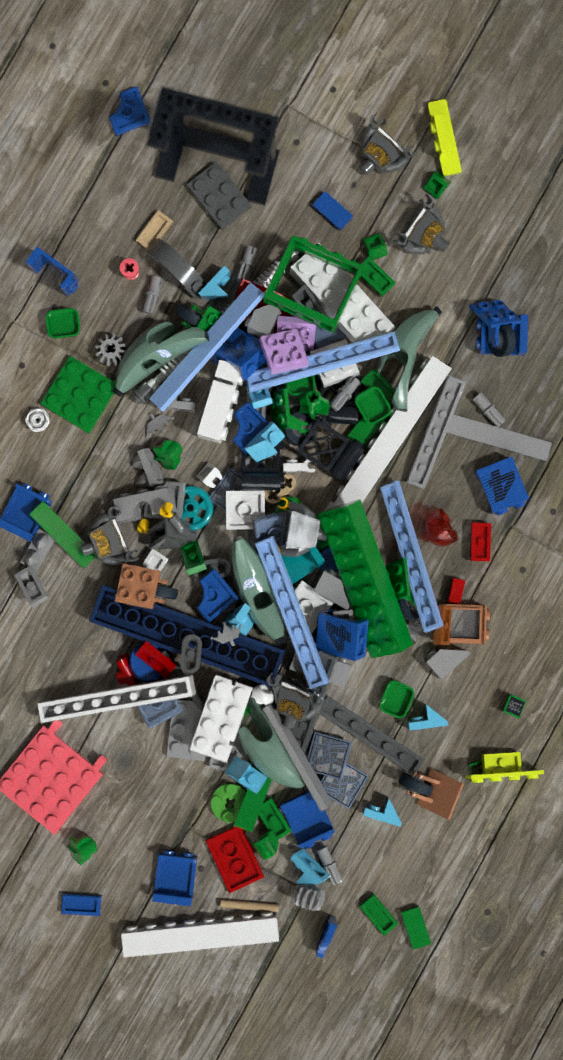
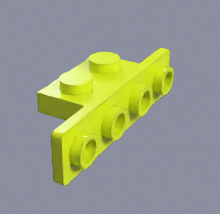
[428,99,462,176]
[465,752,544,783]

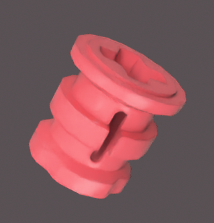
[120,258,139,280]

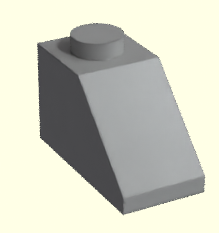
[245,305,282,339]
[314,568,351,610]
[424,649,470,680]

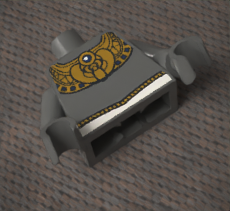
[360,113,418,175]
[393,194,450,255]
[80,505,139,566]
[267,672,324,729]

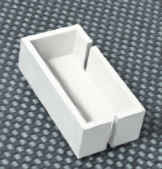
[197,360,244,444]
[190,674,253,763]

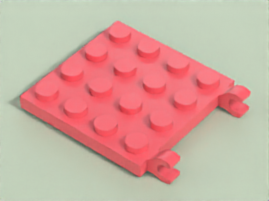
[0,720,108,835]

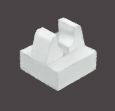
[196,462,223,488]

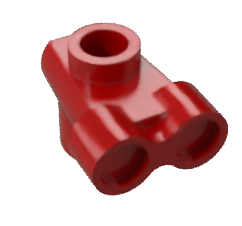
[116,654,137,686]

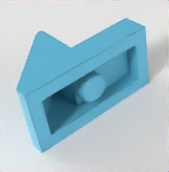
[198,266,231,300]
[245,380,272,409]
[244,422,285,462]
[221,603,255,635]
[407,704,448,730]
[224,757,267,795]
[362,797,402,827]
[291,849,330,884]

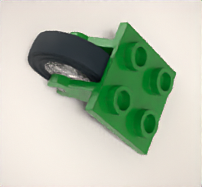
[174,303,223,332]
[270,389,317,446]
[385,558,419,620]

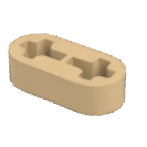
[265,474,296,504]

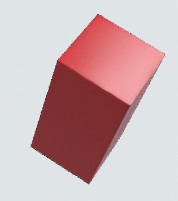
[447,578,465,604]

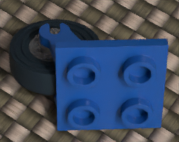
[469,300,522,357]

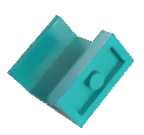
[281,547,325,585]

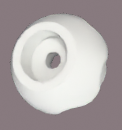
[25,408,50,432]
[251,684,274,706]

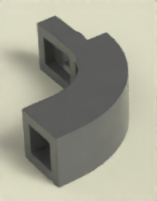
[146,238,207,299]

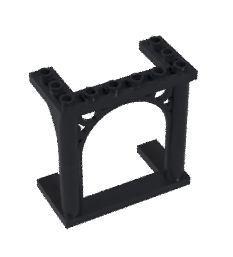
[146,86,280,206]

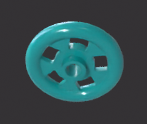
[182,485,213,531]

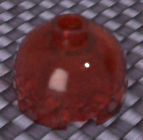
[422,508,458,547]

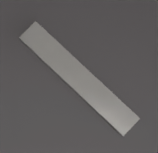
[406,375,466,489]
[446,415,552,462]
[263,702,333,811]

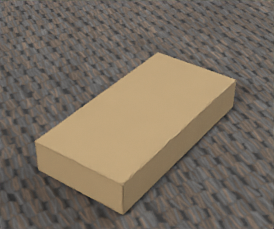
[136,210,174,250]

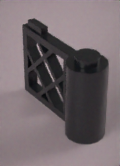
[315,368,360,425]
[296,418,365,482]
[242,438,284,491]

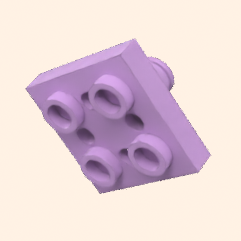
[277,315,316,351]
[259,329,309,375]

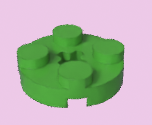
[211,783,246,823]

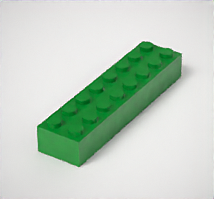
[318,499,413,659]

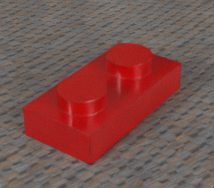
[470,523,491,562]
[135,641,176,678]

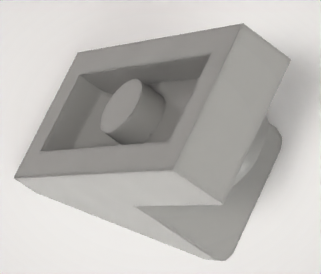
[156,396,196,413]
[14,565,49,608]

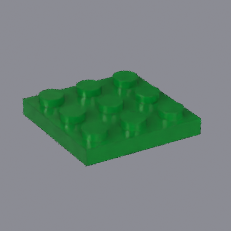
[41,356,116,434]

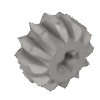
[95,333,127,366]
[292,884,325,911]

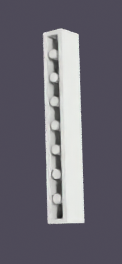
[38,675,196,723]
[121,912,279,957]

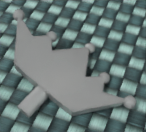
[146,413,174,438]
[406,618,423,644]
[211,622,242,646]

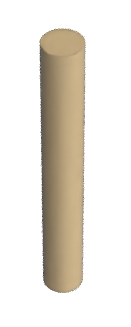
[220,900,279,912]

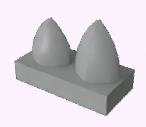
[132,448,165,488]
[20,529,55,572]

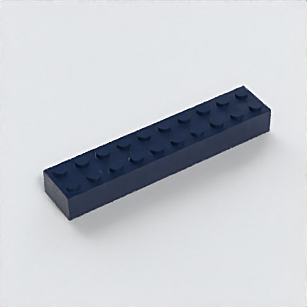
[89,585,285,687]

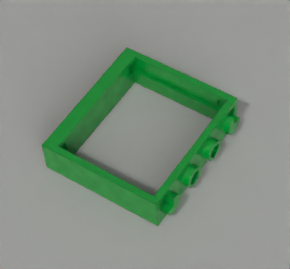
[264,235,364,333]

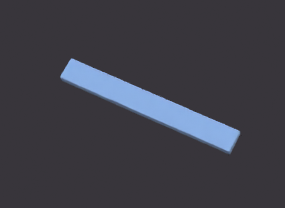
[149,283,264,412]
[247,331,400,393]
[380,480,444,632]
[255,536,329,689]

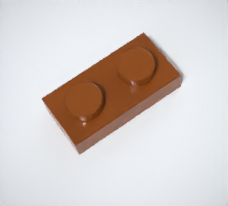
[433,605,452,645]

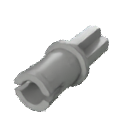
[236,245,258,283]
[143,276,163,315]
[330,376,360,411]
[473,392,505,427]
[316,846,342,885]

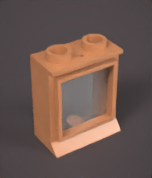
[439,604,490,644]

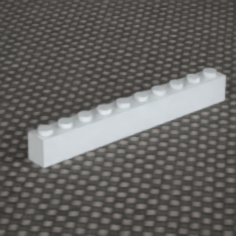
[325,356,452,510]

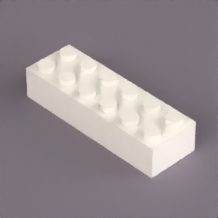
[289,243,396,343]

